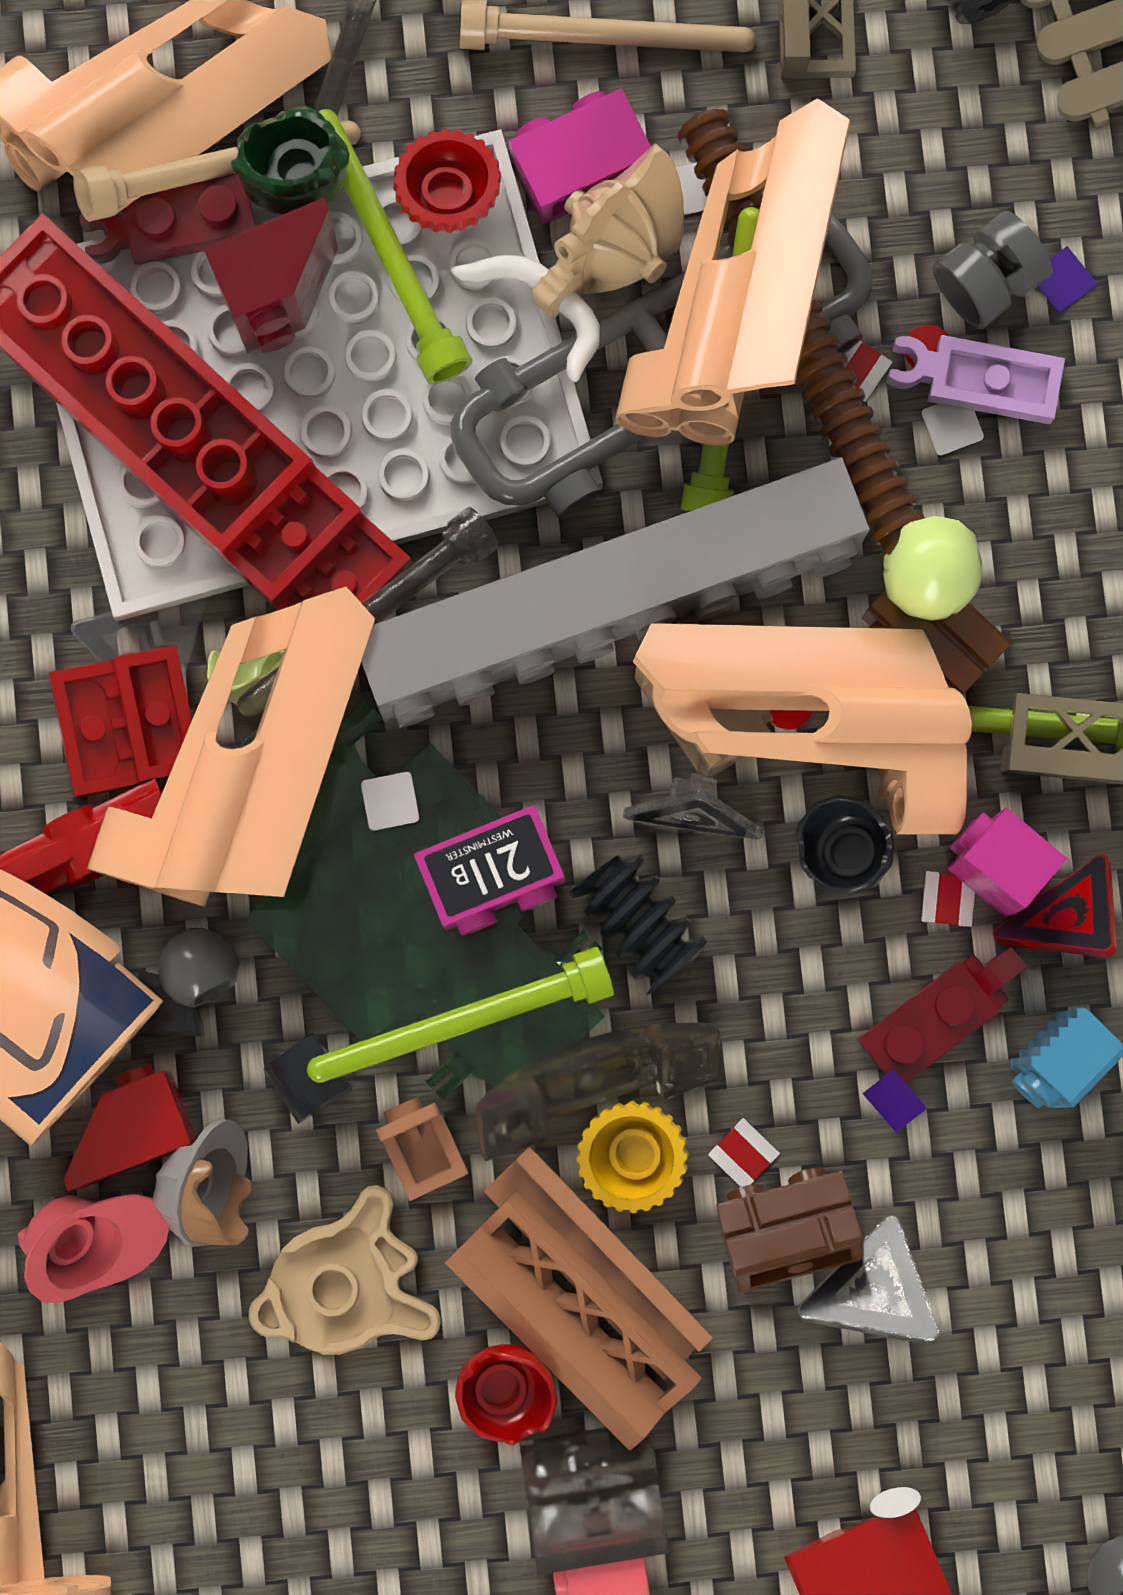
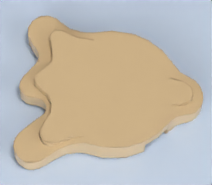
[249,1185,441,1355]

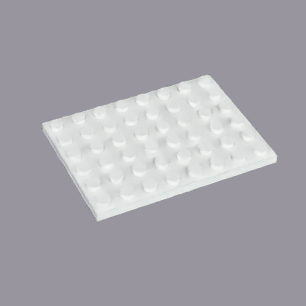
[56,129,603,622]

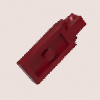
[857,947,1027,1083]

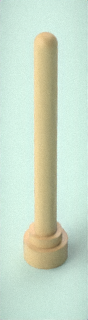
[460,0,756,52]
[73,121,361,222]

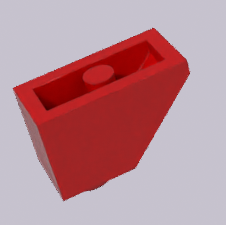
[63,1064,196,1192]

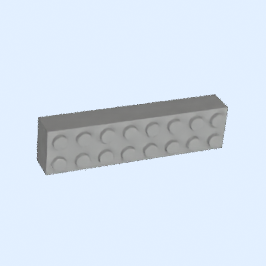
[361,457,869,728]

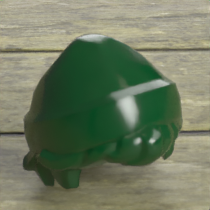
[231,105,350,216]

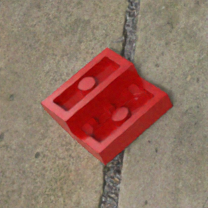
[48,645,192,799]
[784,1508,952,1595]

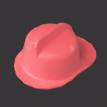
[18,1194,169,1303]

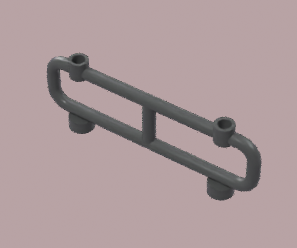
[451,214,872,519]

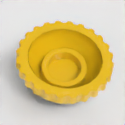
[576,1101,689,1213]

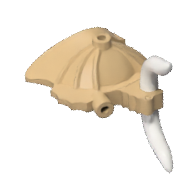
[451,143,684,382]

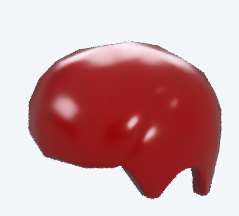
[455,1344,558,1446]

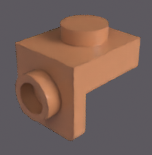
[376,1096,469,1201]

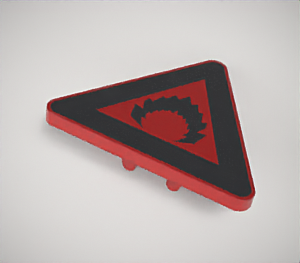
[993,855,1117,958]

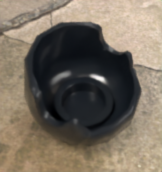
[795,795,895,896]

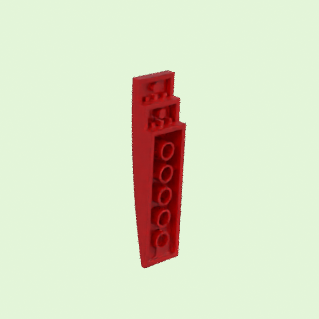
[0,213,414,611]

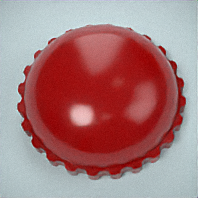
[393,129,501,233]

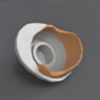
[153,1119,253,1247]

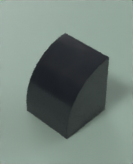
[263,1033,352,1124]

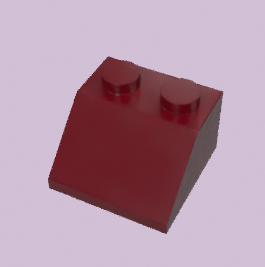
[203,198,338,353]

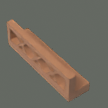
[483,1147,713,1380]
[445,1191,702,1451]

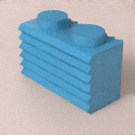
[1010,1008,1123,1108]

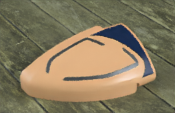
[0,869,163,1146]

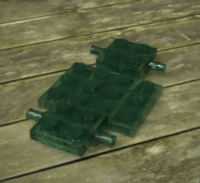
[234,699,605,1106]

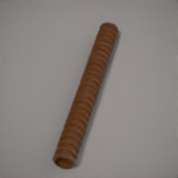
[677,109,925,563]

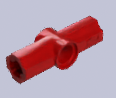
[0,779,163,895]

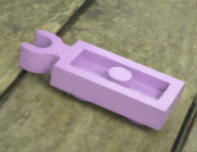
[886,335,1065,425]

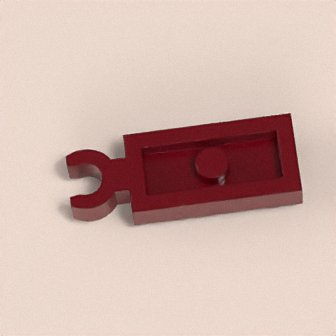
[79,174,256,265]

